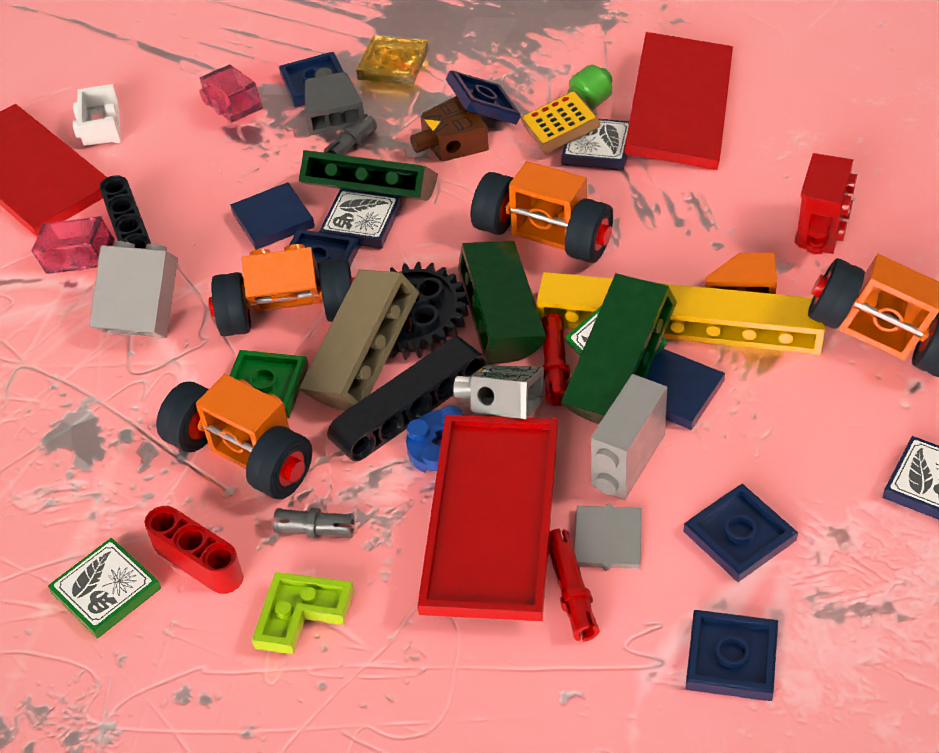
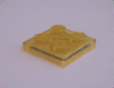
[356,36,429,85]

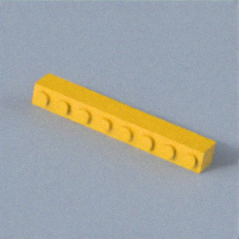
[536,272,825,355]

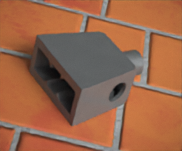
[305,68,364,136]

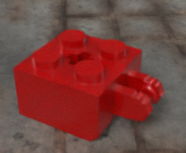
[794,153,858,255]

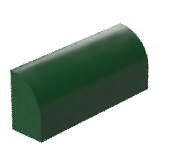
[299,150,438,201]
[458,241,546,364]
[561,273,677,424]

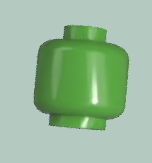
[568,64,613,110]

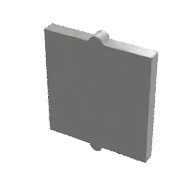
[574,504,641,571]

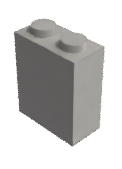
[89,241,178,338]
[591,374,667,500]

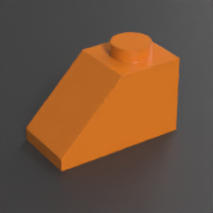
[705,253,777,294]

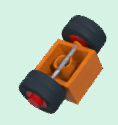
[470,161,614,263]
[209,244,355,337]
[808,253,939,377]
[156,373,313,500]

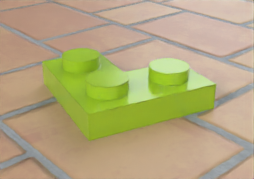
[252,572,354,655]

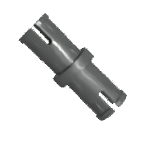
[324,114,377,155]
[273,508,355,539]

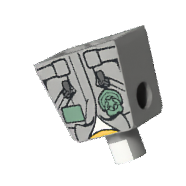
[453,365,544,419]

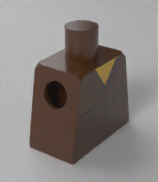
[410,96,489,161]

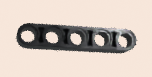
[100,175,151,249]
[327,337,487,462]

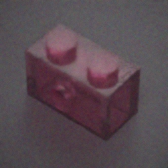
[199,64,263,123]
[31,216,115,274]

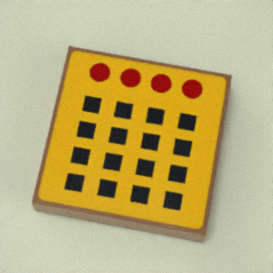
[521,90,601,154]

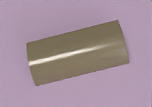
[299,269,419,411]

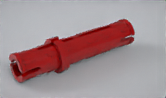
[541,313,570,406]
[548,528,600,642]

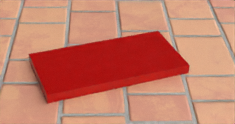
[623,32,733,170]
[0,103,107,237]
[417,415,558,622]

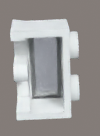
[73,84,121,146]

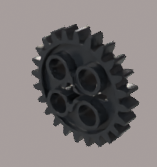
[389,262,469,360]

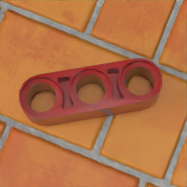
[144,506,244,594]

